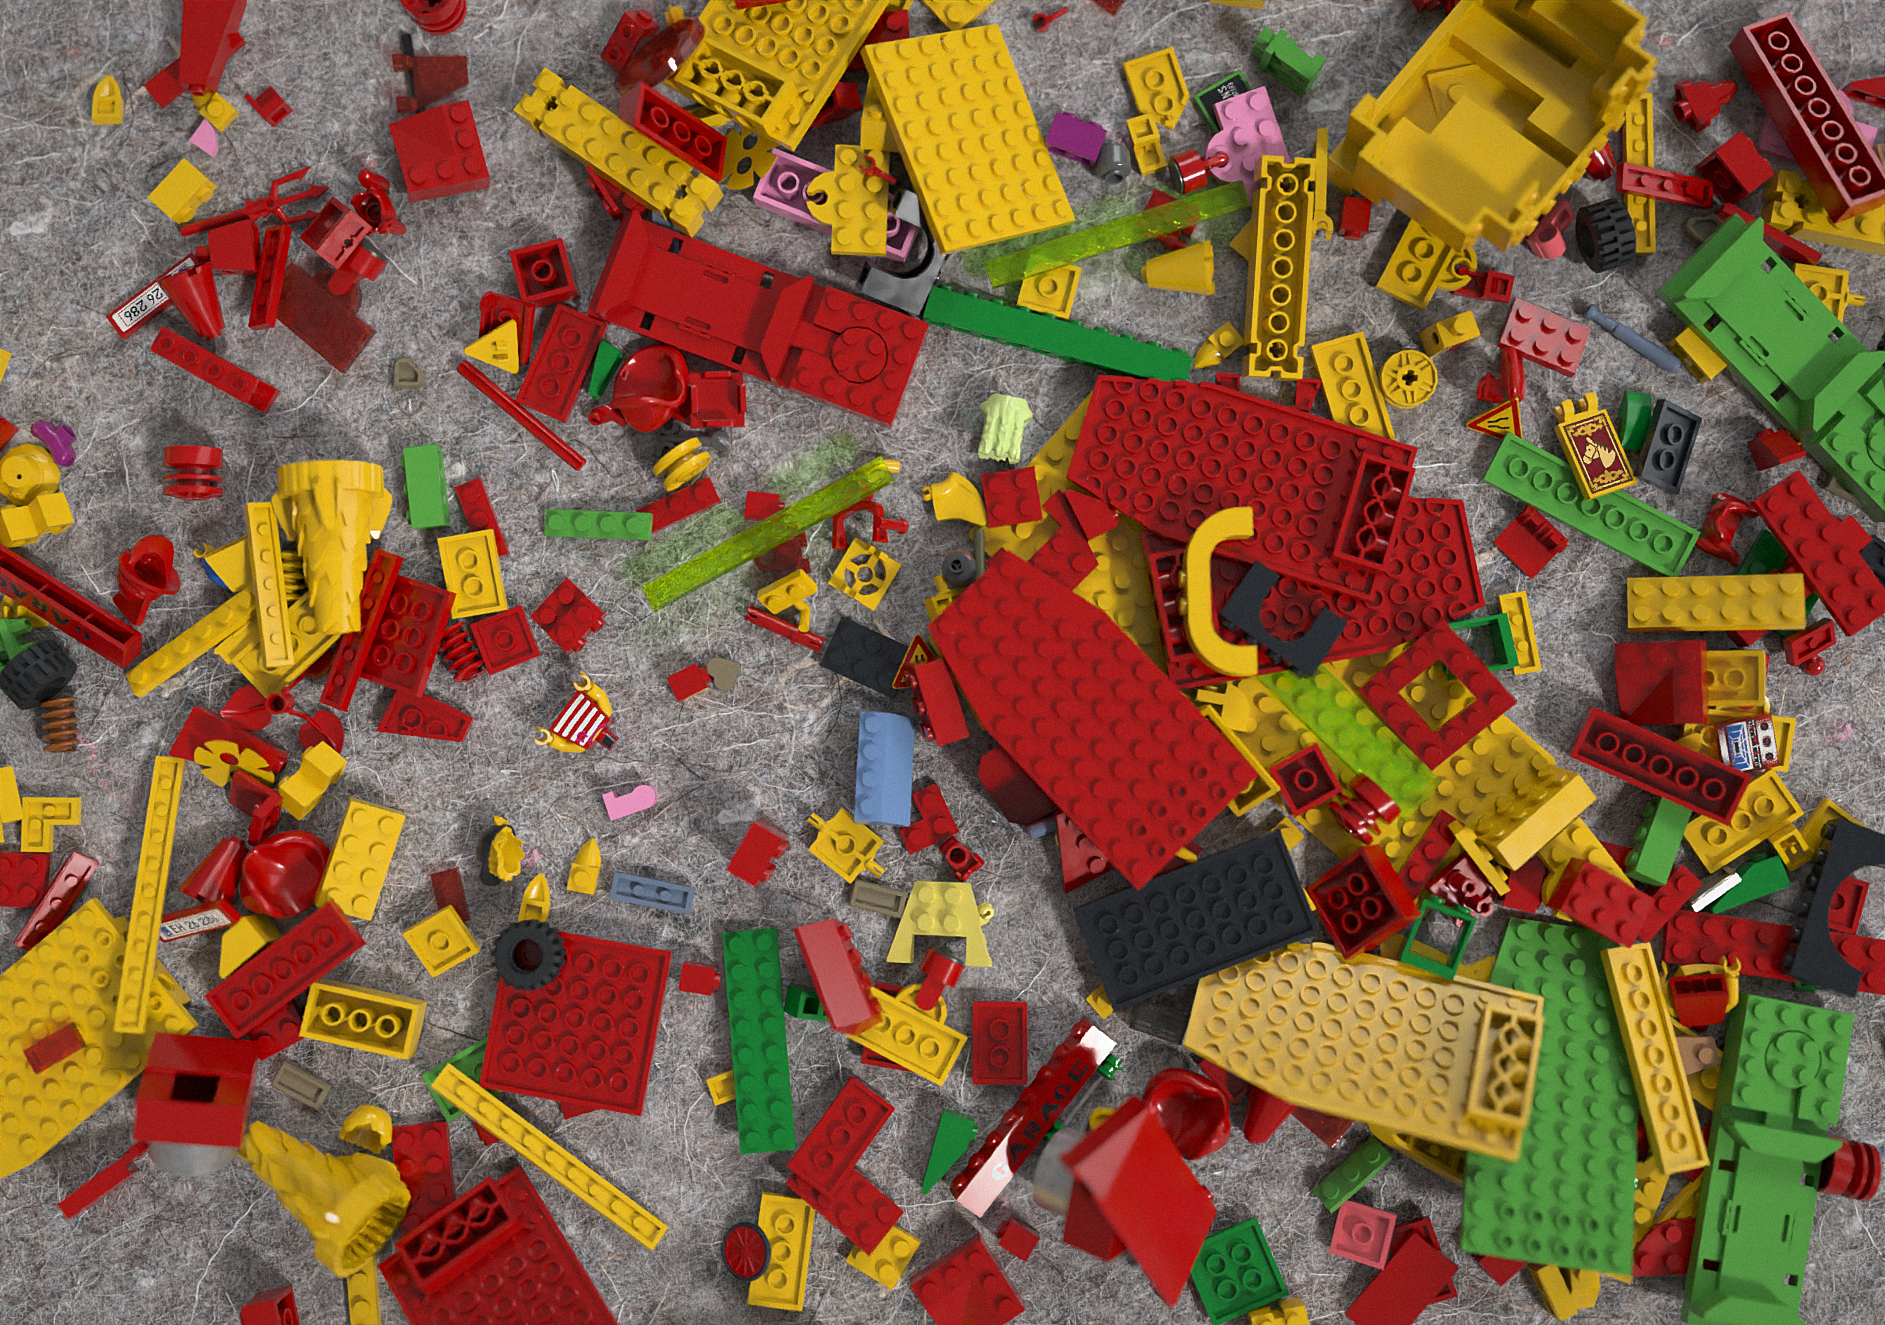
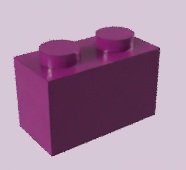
[1045,112,1107,168]

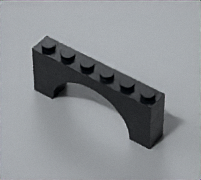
[1779,818,1885,998]

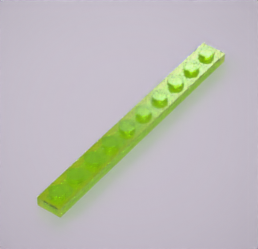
[984,180,1250,290]
[642,456,895,612]

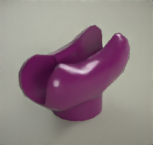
[30,421,77,467]

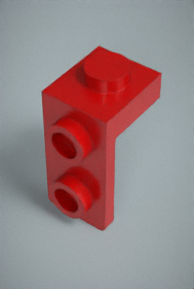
[600,9,660,72]

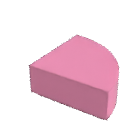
[189,119,219,158]

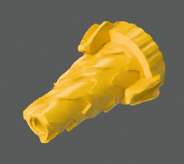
[272,460,392,635]
[236,1121,411,1277]

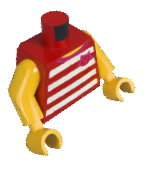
[531,671,619,753]

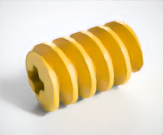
[281,550,306,606]

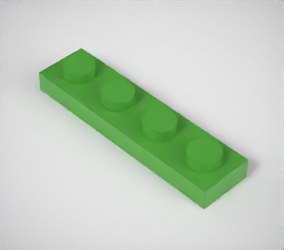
[544,509,653,541]

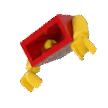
[1658,956,1741,1032]

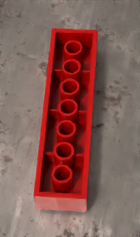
[1728,11,1885,224]

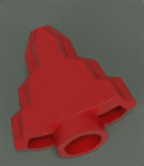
[1672,80,1739,133]

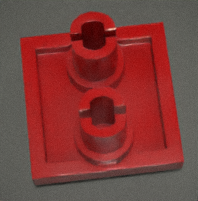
[1424,851,1499,928]

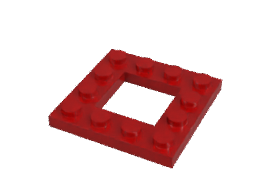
[1358,618,1517,771]

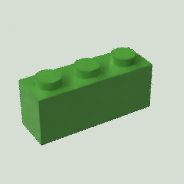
[400,444,451,531]
[1624,797,1692,888]

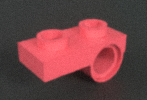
[1527,198,1576,259]

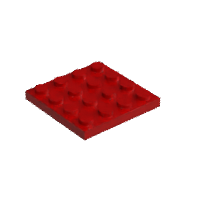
[330,565,457,698]

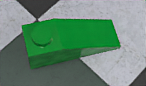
[1702,851,1791,914]
[784,984,829,1022]
[921,1108,978,1195]

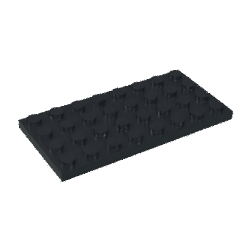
[1073,829,1320,1012]

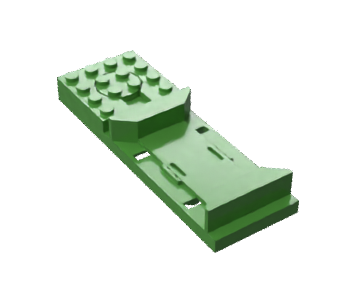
[1655,213,1885,523]
[1680,992,1855,1325]

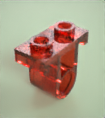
[753,525,811,574]

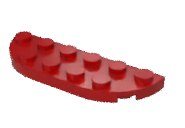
[1631,1216,1720,1276]

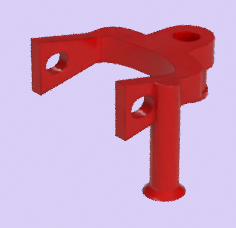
[832,481,909,550]

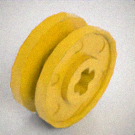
[1377,350,1438,409]
[652,437,713,492]

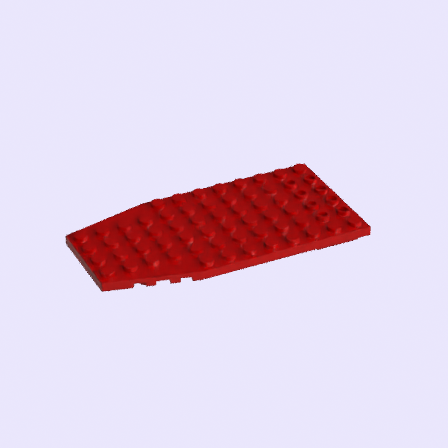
[1065,375,1418,603]
[1139,496,1485,690]
[927,550,1259,890]
[377,1165,620,1325]

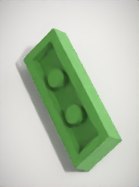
[1312,1136,1393,1213]

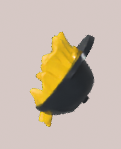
[476,815,525,886]

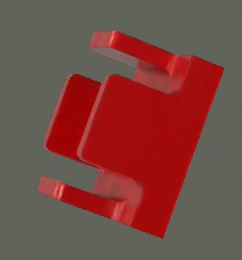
[688,371,747,429]

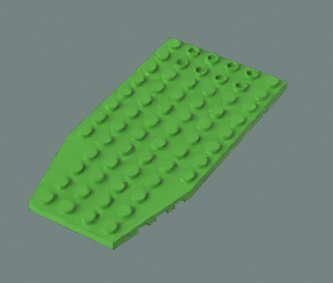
[1458,917,1639,1276]

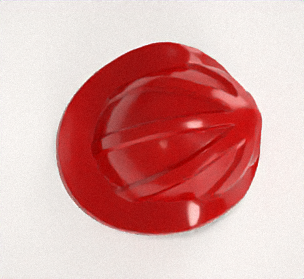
[610,344,689,432]
[240,830,330,920]
[1142,1068,1231,1161]

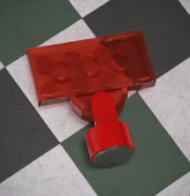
[276,239,388,373]

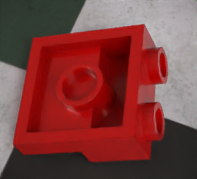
[530,578,607,654]

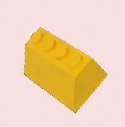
[1196,704,1280,817]

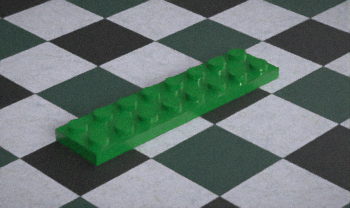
[722,927,796,1155]

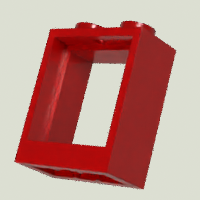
[299,196,372,269]

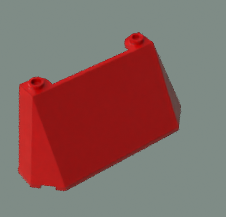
[1058,1095,1217,1308]

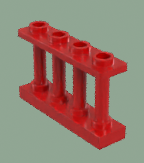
[150,327,280,414]

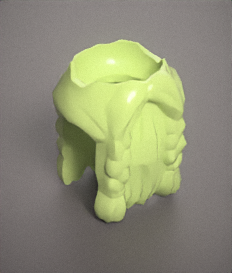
[978,393,1033,465]

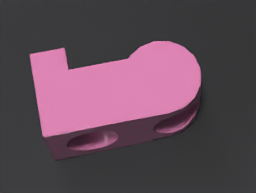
[602,785,658,821]

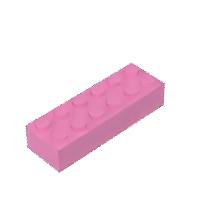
[753,148,920,266]

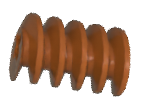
[40,697,80,753]

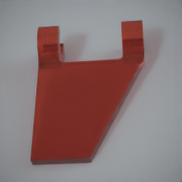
[392,54,469,114]

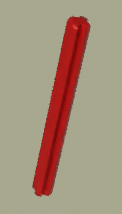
[456,360,586,471]

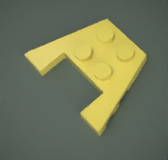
[887,881,992,967]

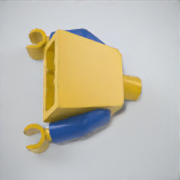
[193,535,253,593]

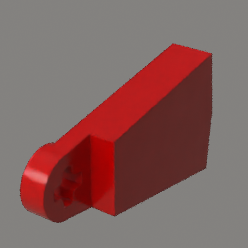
[56,1141,149,1220]

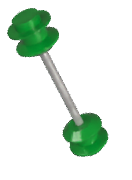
[1043,1052,1123,1144]

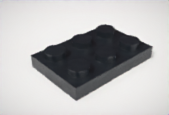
[1633,399,1702,495]
[820,616,909,699]

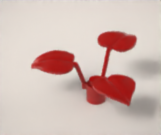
[219,648,345,755]

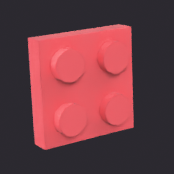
[1329,1199,1397,1270]

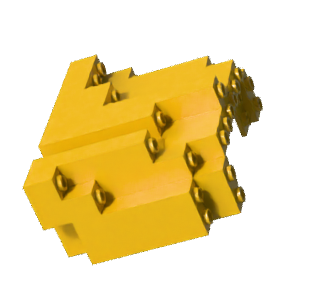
[1327,0,1658,254]

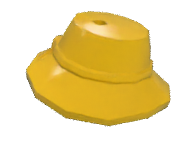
[0,443,61,506]

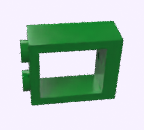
[1441,613,1520,681]
[1396,894,1477,981]

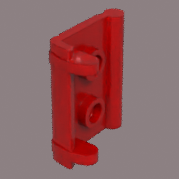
[479,291,536,365]

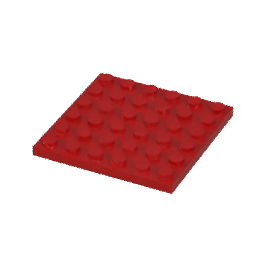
[479,922,673,1116]

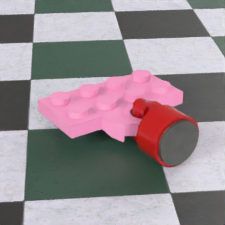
[1168,86,1290,208]

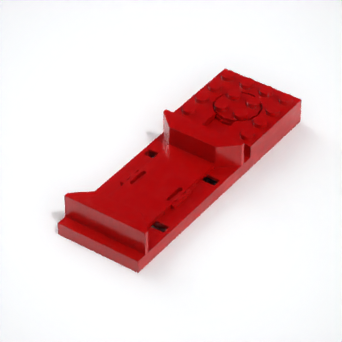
[586,210,929,429]

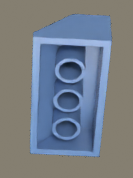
[854,711,915,827]

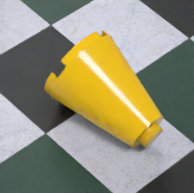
[1141,240,1215,295]

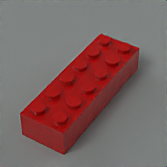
[1566,705,1753,826]

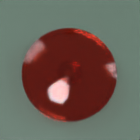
[614,16,706,96]

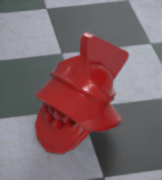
[113,535,181,626]

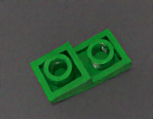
[1617,391,1651,451]

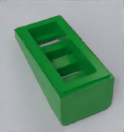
[588,340,623,401]

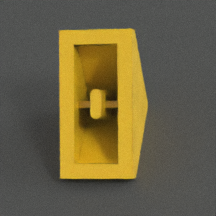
[1766,823,1813,872]

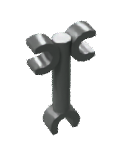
[656,420,728,458]

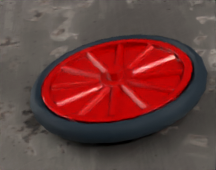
[722,1222,771,1281]

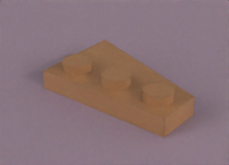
[1675,1035,1722,1075]

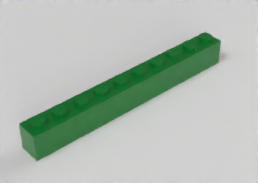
[923,285,1193,381]

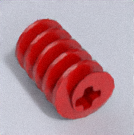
[439,622,487,683]

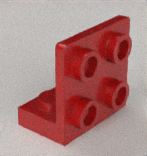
[585,164,649,221]
[229,769,284,847]

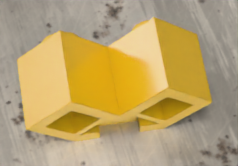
[0,491,74,549]
[276,741,348,821]

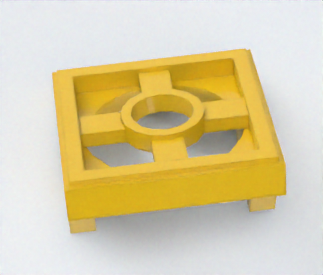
[828,537,902,611]

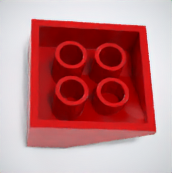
[388,100,490,203]
[1614,640,1709,725]
[1305,844,1422,960]
[910,1232,1026,1325]

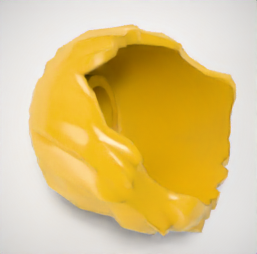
[338,1104,392,1154]

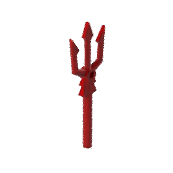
[180,165,330,237]

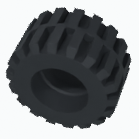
[1575,198,1636,273]
[0,639,77,710]
[490,919,567,991]

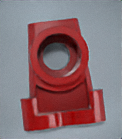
[939,836,985,883]

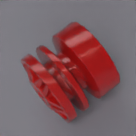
[400,0,467,35]
[162,445,223,501]
[1326,772,1402,846]
[1817,1134,1882,1202]

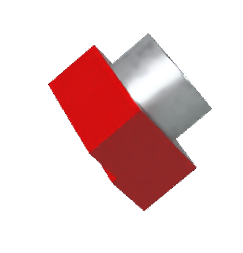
[133,1032,260,1177]
[1033,1127,1175,1263]

